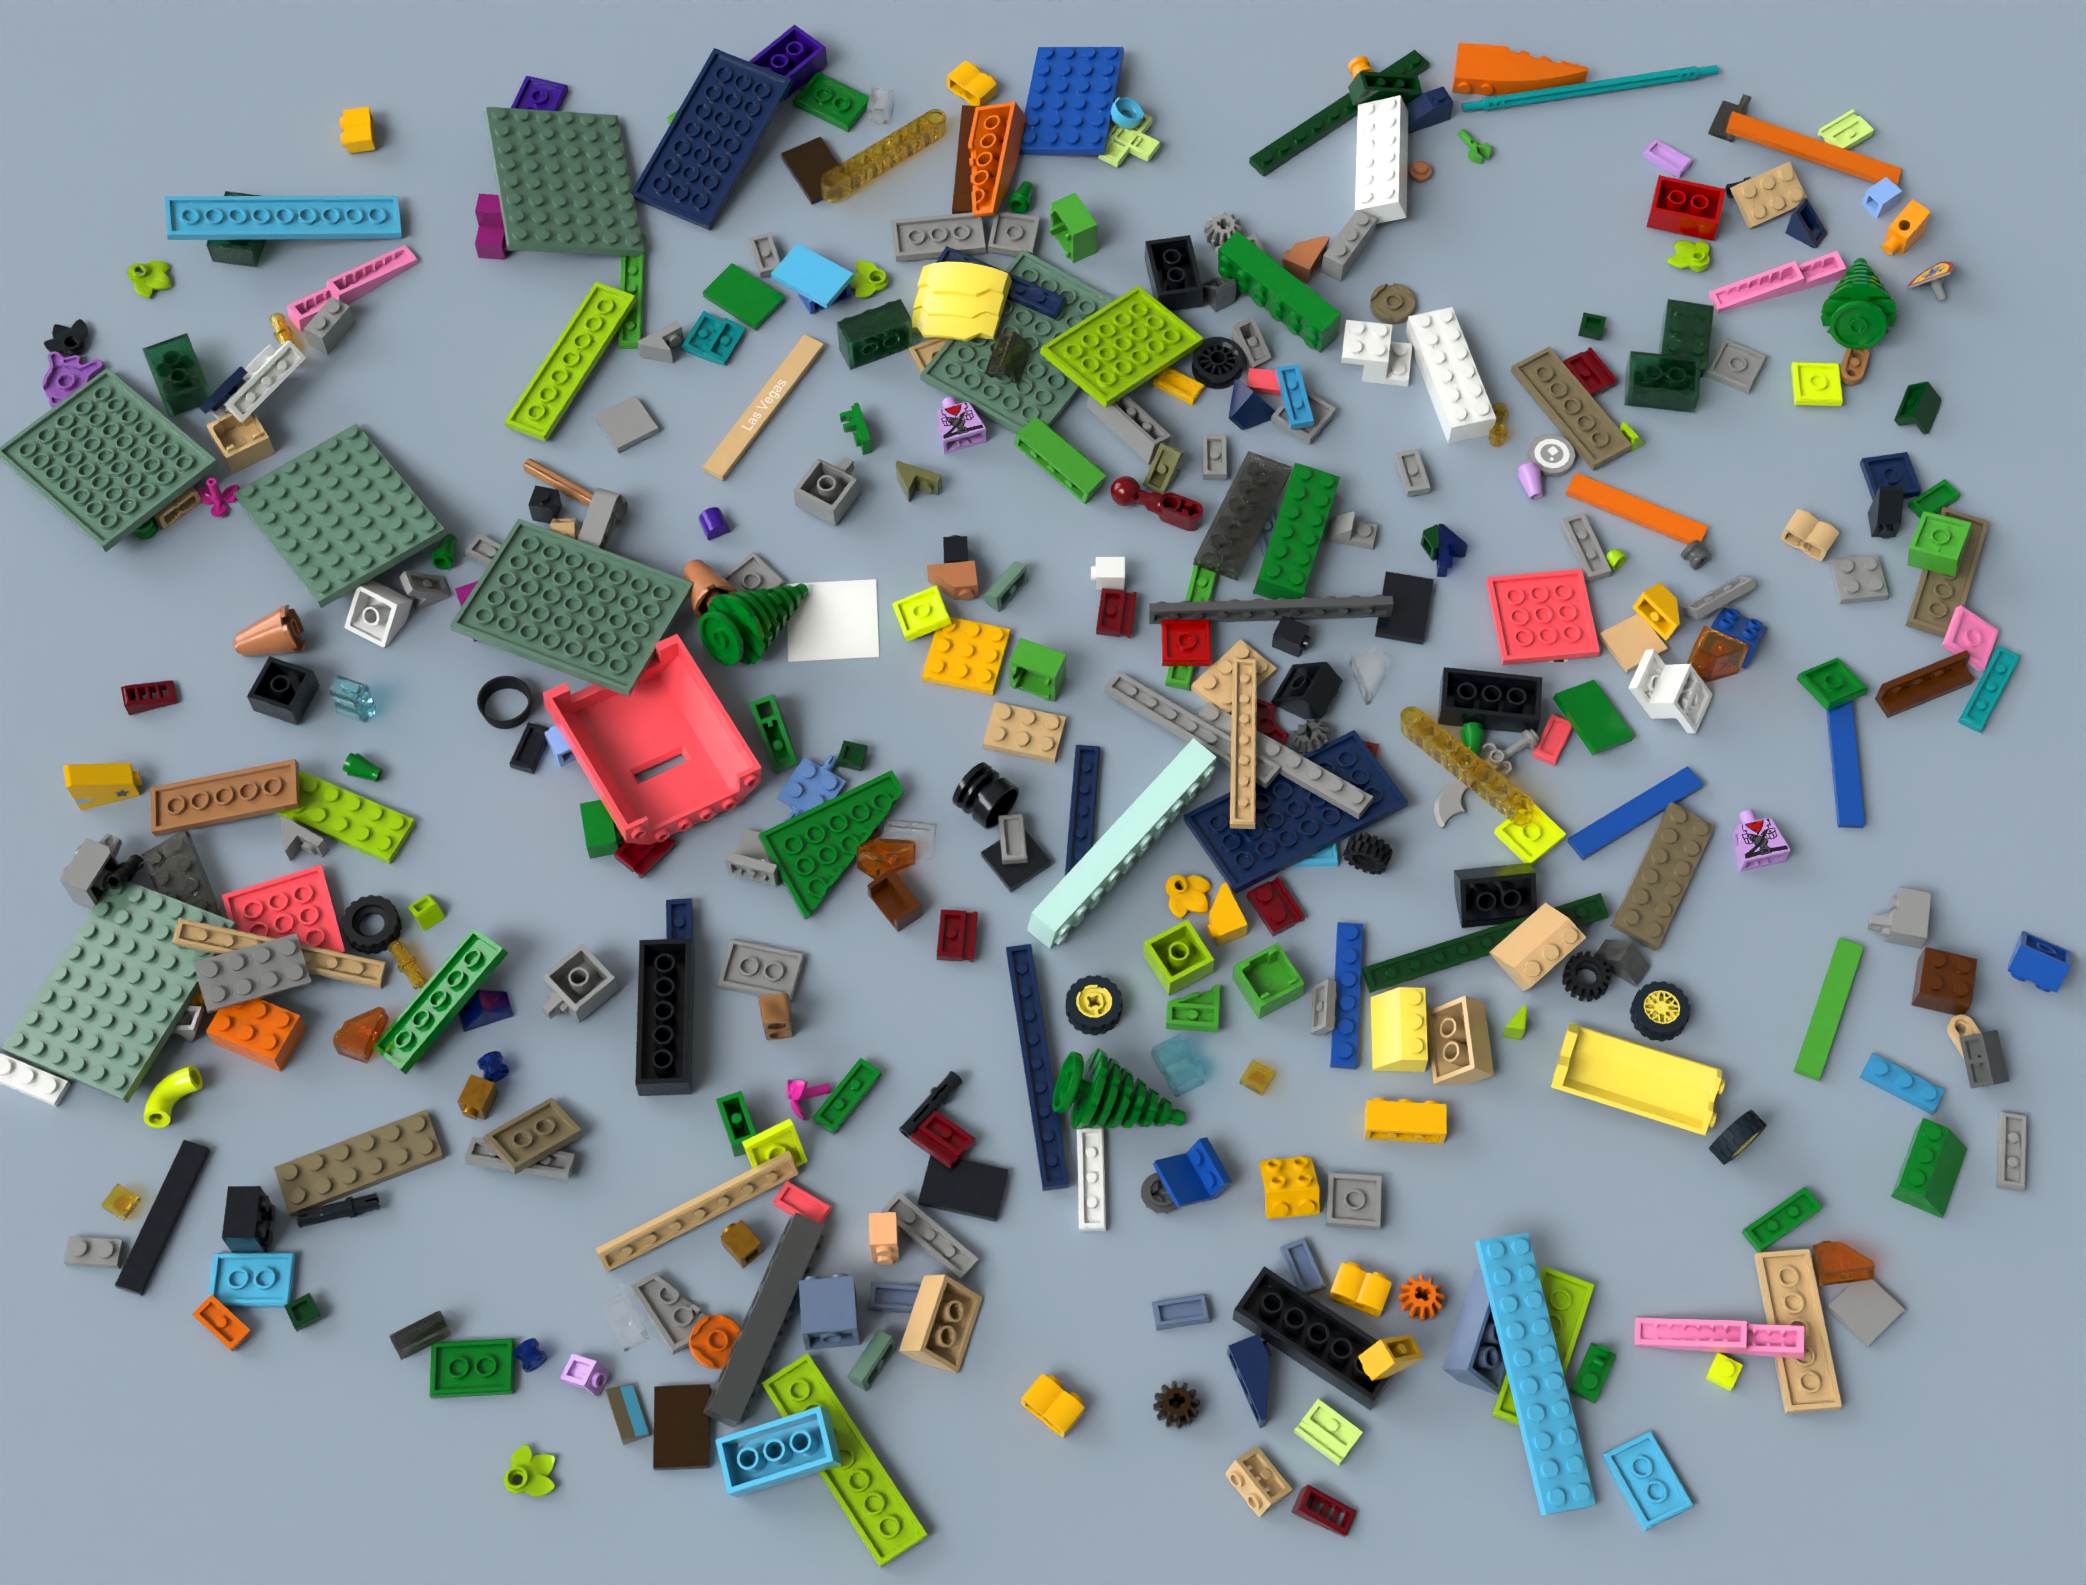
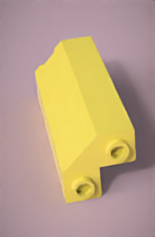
[1551,1022,1726,1135]

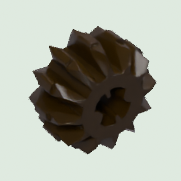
[1153,1380,1200,1429]

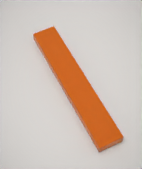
[1566,473,1708,544]

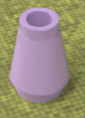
[1517,462,1543,500]

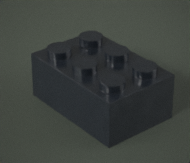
[1145,235,1203,311]

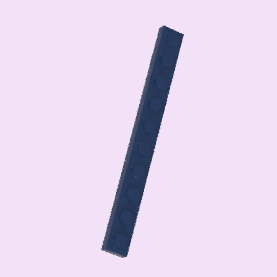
[1006,944,1069,1191]

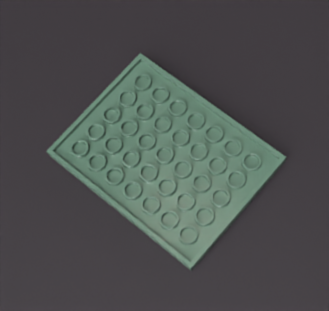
[485,107,644,256]
[920,249,1114,434]
[0,368,219,552]
[233,423,447,608]
[450,518,693,697]
[2,881,239,1103]

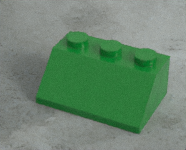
[1891,1118,1967,1218]

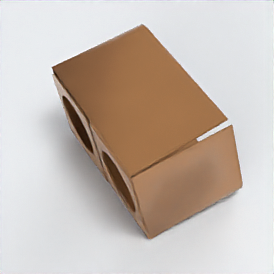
[758,993,793,1040]

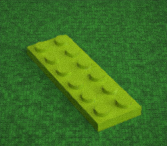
[273,770,416,865]
[1492,1266,1594,1427]

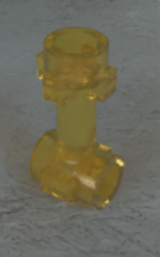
[1488,403,1508,447]

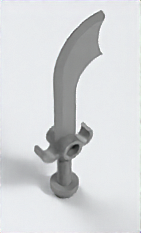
[1434,729,1539,828]

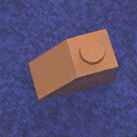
[1282,236,1330,283]
[927,560,978,600]

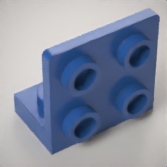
[1701,608,1767,669]
[1153,1137,1232,1208]

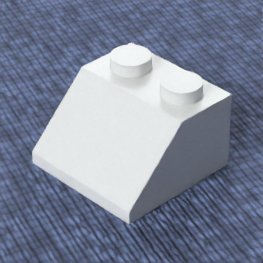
[344,580,413,648]

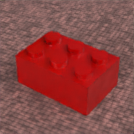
[1646,175,1726,241]

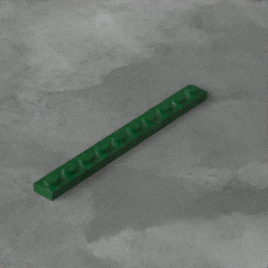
[1249,50,1429,177]
[1362,893,1609,993]

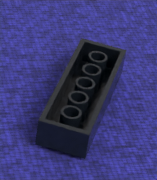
[635,938,694,1096]
[1233,1266,1395,1411]

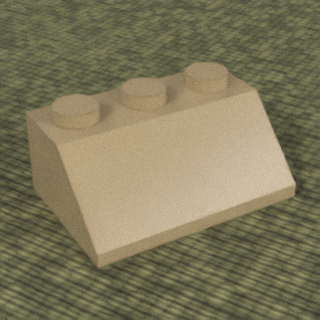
[1489,903,1586,991]
[1426,995,1494,1085]
[899,1275,983,1373]

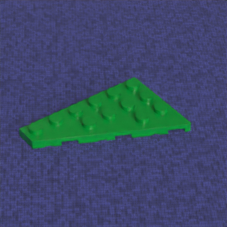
[758,770,904,920]

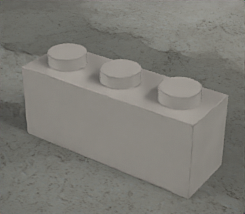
[1321,209,1377,282]

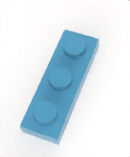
[1275,364,1314,430]
[1859,1053,1945,1115]

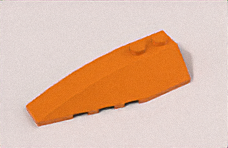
[1452,42,1588,96]
[968,102,1026,217]

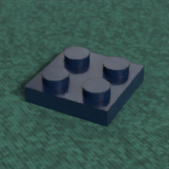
[199,366,248,414]
[1860,452,1921,500]

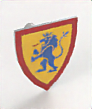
[1907,261,1954,301]

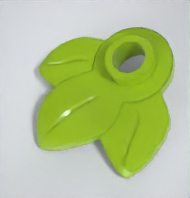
[1667,240,1710,272]
[127,260,172,299]
[850,260,888,298]
[503,1444,555,1497]

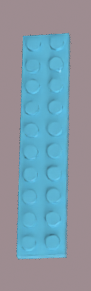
[164,196,402,240]
[1475,1233,1596,1516]

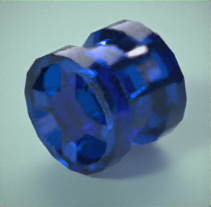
[477,1051,510,1082]
[513,1338,548,1373]

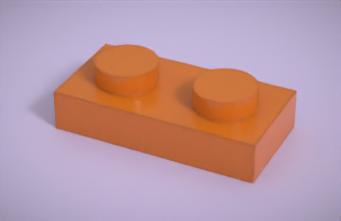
[192,1294,252,1352]

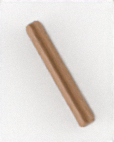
[523,459,593,507]

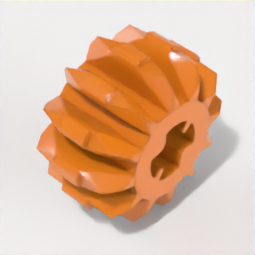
[1398,1274,1445,1322]

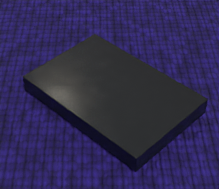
[1375,571,1434,645]
[918,1155,1008,1222]

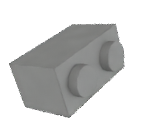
[304,297,355,355]

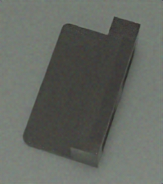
[1708,94,1752,143]
[985,330,1032,383]
[389,1311,452,1360]

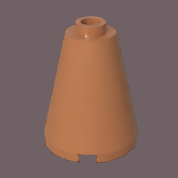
[683,559,737,620]
[233,605,306,657]

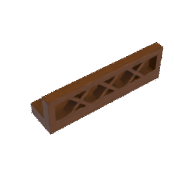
[1875,650,1974,718]

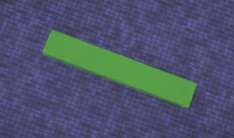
[618,234,646,349]
[1165,560,1219,691]
[1793,937,1864,1081]

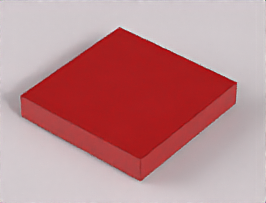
[1161,620,1211,666]

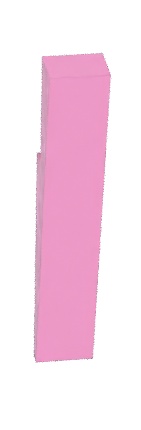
[287,245,418,332]
[1709,251,1847,313]
[1635,1318,1805,1359]

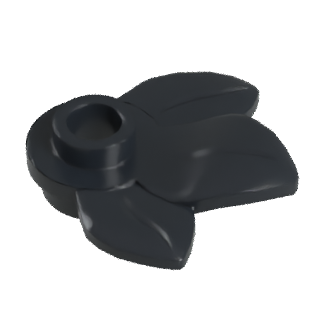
[44,319,88,356]

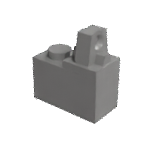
[1868,887,1931,949]

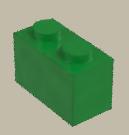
[580,800,623,859]
[716,1091,756,1157]

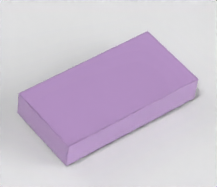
[1642,138,1693,178]

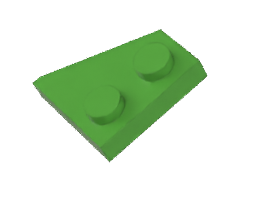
[1166,985,1220,1032]

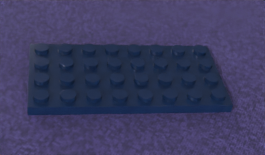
[631,48,793,230]
[1183,730,1408,894]

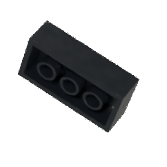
[1437,667,1543,733]

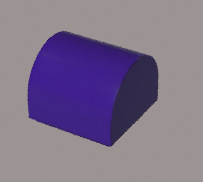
[699,507,730,540]

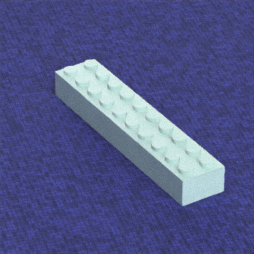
[1027,738,1216,949]

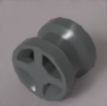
[1680,540,1712,570]

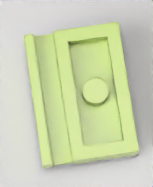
[1818,109,1874,150]
[1294,1399,1363,1466]

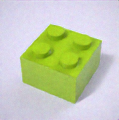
[1143,919,1214,996]

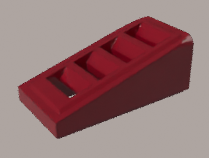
[121,680,178,715]
[1292,1485,1357,1537]

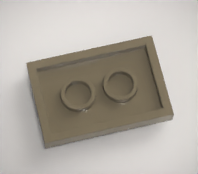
[485,1097,582,1174]

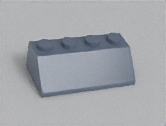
[1442,1270,1506,1395]

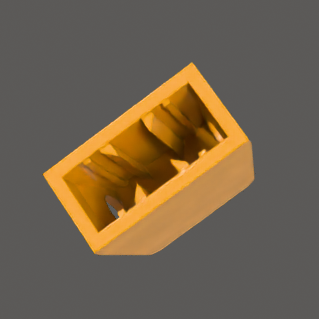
[1881,199,1931,255]

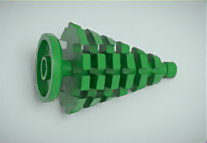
[1821,258,1897,350]
[698,583,809,666]
[1052,1048,1186,1129]

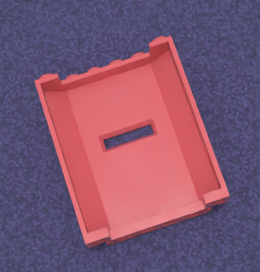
[543,634,762,845]

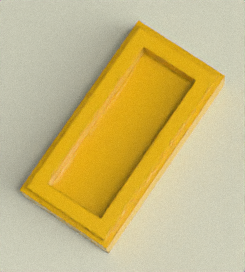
[1153,367,1205,406]

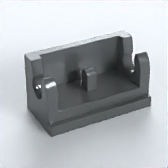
[1959,1030,2009,1089]

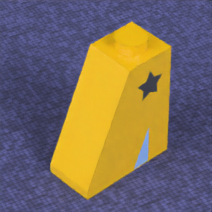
[63,763,142,810]

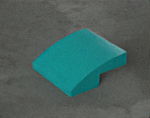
[681,311,745,365]

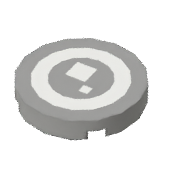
[1528,434,1576,477]

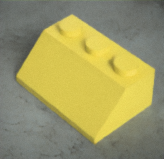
[1370,987,1428,1072]

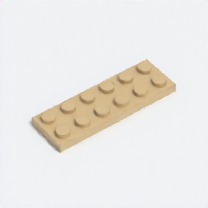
[1754,1249,1842,1414]

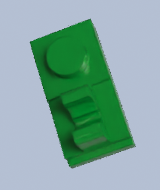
[840,402,872,455]
[1569,1343,1616,1404]

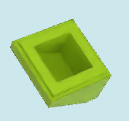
[1620,421,1645,452]
[407,894,445,931]
[1502,1005,1527,1040]

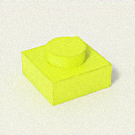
[1705,1352,1743,1391]

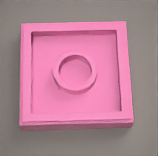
[1942,605,1999,671]

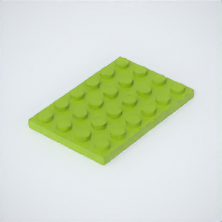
[1040,285,1204,408]

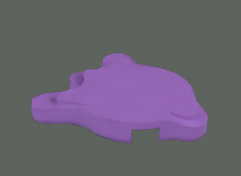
[43,351,105,408]

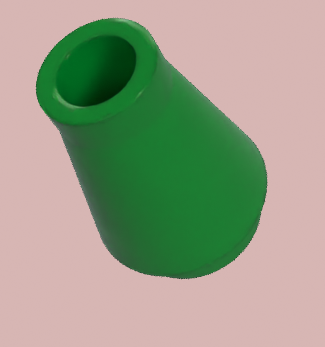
[1009,181,1034,214]
[431,534,457,570]
[1460,722,1485,761]
[343,753,383,782]

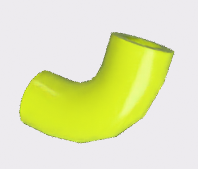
[143,1065,203,1128]

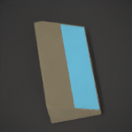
[605,1384,650,1445]

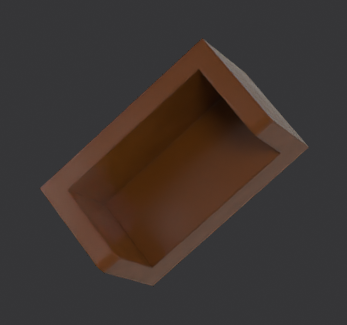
[867,869,923,932]

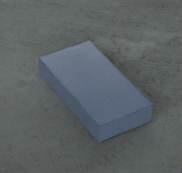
[1280,1238,1327,1295]
[869,1282,920,1313]
[1152,1294,1210,1331]

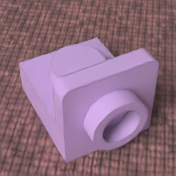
[560,1354,610,1396]

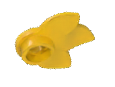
[1165,875,1211,919]

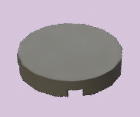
[1370,283,1416,325]

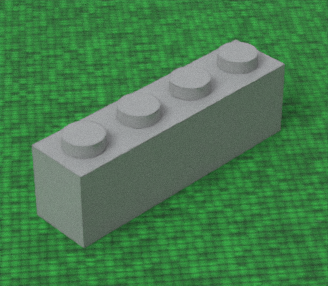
[1086,395,1171,464]

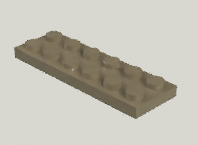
[1511,346,1632,470]
[1906,507,1990,638]
[1611,802,1715,951]
[274,1109,444,1217]

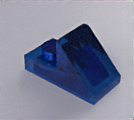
[1436,524,1468,577]

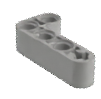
[577,488,628,550]

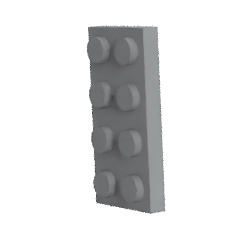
[891,212,986,262]
[193,933,311,1013]

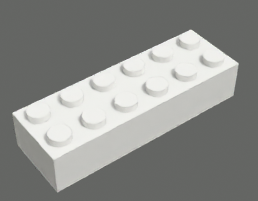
[1355,95,1408,224]
[1406,307,1496,444]

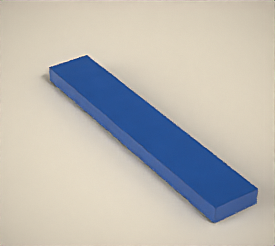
[1826,701,1865,828]
[1567,766,1703,860]

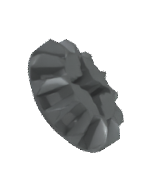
[1291,718,1330,752]
[1141,1173,1178,1214]

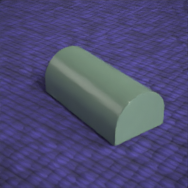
[983,561,1029,612]
[847,1330,896,1392]

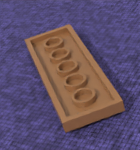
[151,759,301,836]

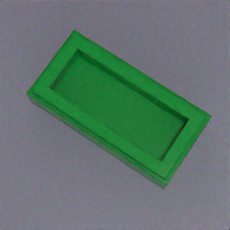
[1908,479,1961,519]

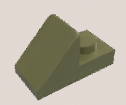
[1143,442,1184,494]
[896,460,942,502]

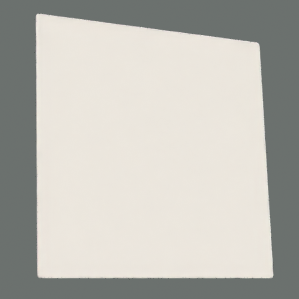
[786,579,879,662]

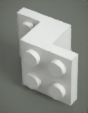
[1341,320,1412,387]
[1629,649,1713,733]

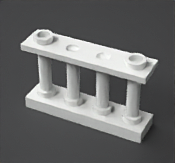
[210,341,306,422]

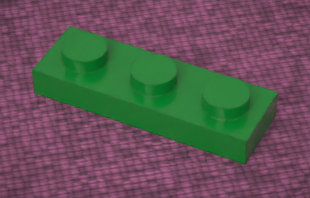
[812,1058,882,1135]
[1742,1187,1823,1253]

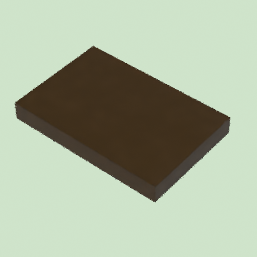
[781,137,851,205]
[653,1384,710,1471]

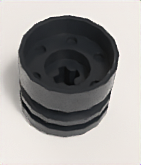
[952,762,1019,830]

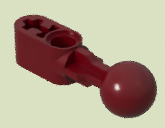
[1111,476,1203,531]

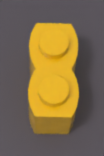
[947,61,997,106]
[339,106,375,154]
[1328,1262,1392,1317]
[1021,1373,1085,1438]

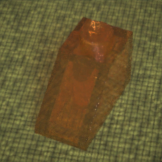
[857,838,915,880]
[333,1007,389,1064]
[1812,1241,1875,1286]

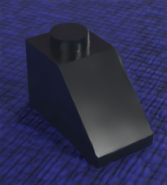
[1868,487,1904,538]

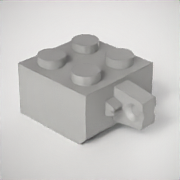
[794,457,861,526]
[60,833,122,909]
[542,944,619,1023]

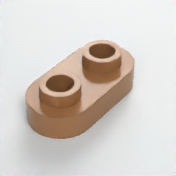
[1840,348,1870,386]

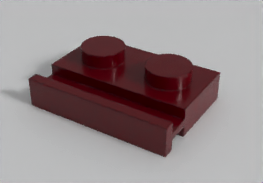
[1563,347,1617,397]
[1096,588,1137,638]
[614,838,676,879]
[1246,876,1305,937]
[937,909,978,962]
[910,1110,976,1169]

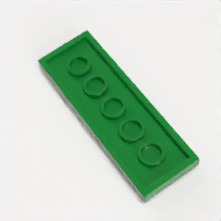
[372,928,508,1074]

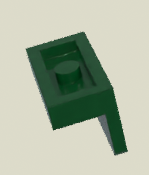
[1894,381,1942,434]

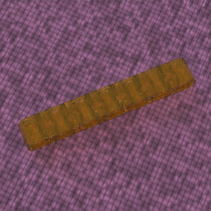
[821,109,946,202]
[1400,706,1534,827]

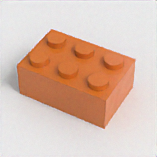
[206,999,307,1072]

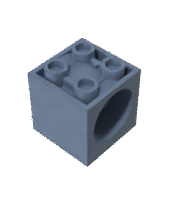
[799,1273,860,1350]

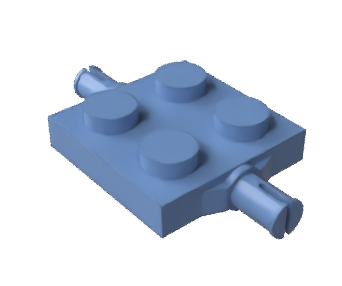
[777,755,846,821]

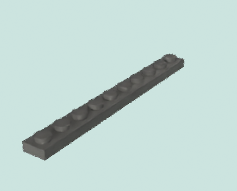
[1149,595,1393,624]

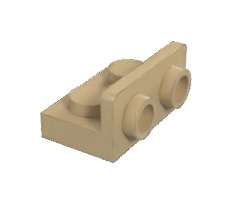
[1225,1446,1293,1517]

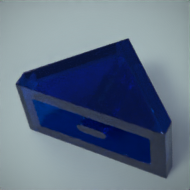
[458,989,514,1032]

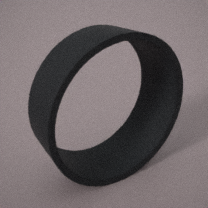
[477,676,531,729]

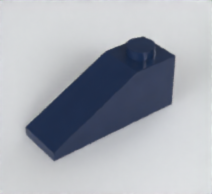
[1405,86,1453,134]
[1227,1334,1272,1428]

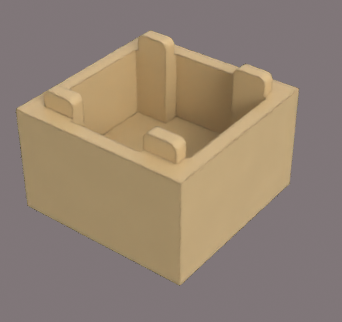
[206,412,275,474]

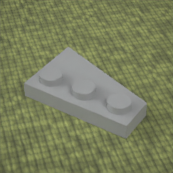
[631,1273,706,1355]

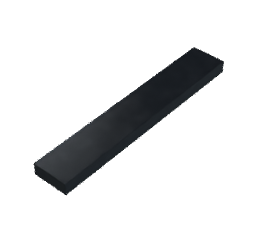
[115,1140,210,1296]

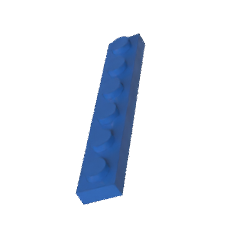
[1330,922,1363,1069]

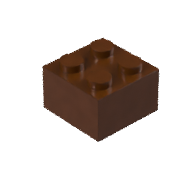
[1911,947,1977,1016]

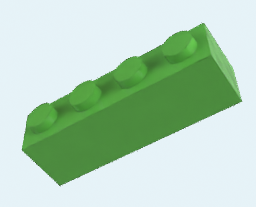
[1014,416,1106,504]

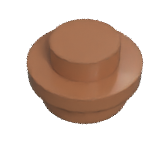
[1409,161,1432,183]

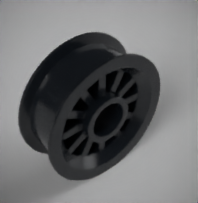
[1192,337,1243,389]

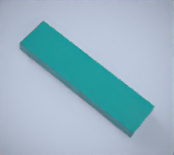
[1958,645,2021,733]

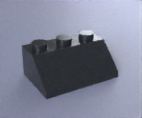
[1454,863,1537,928]

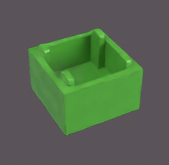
[1050,193,1097,263]
[1908,511,1971,577]
[1009,638,1066,702]
[1232,943,1305,1019]

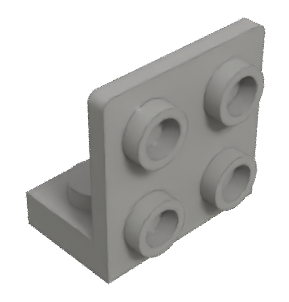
[726,829,780,887]

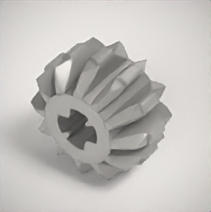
[1204,212,1242,248]

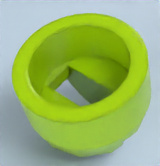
[1606,549,1627,570]

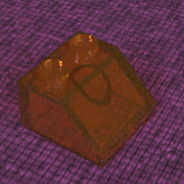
[1687,625,1750,682]

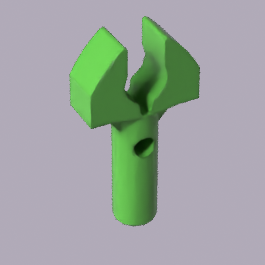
[1458,129,1491,164]

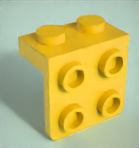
[1259,1156,1320,1219]

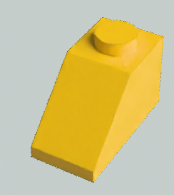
[1632,582,1680,641]
[1206,882,1248,946]
[1358,1334,1424,1381]

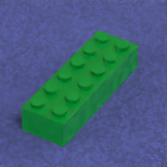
[1218,231,1341,353]
[1253,462,1340,600]

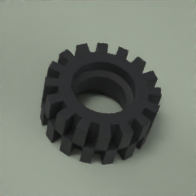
[1343,832,1393,875]
[1562,951,1612,1002]

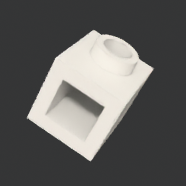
[1091,557,1125,590]

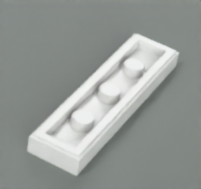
[1077,1128,1106,1232]

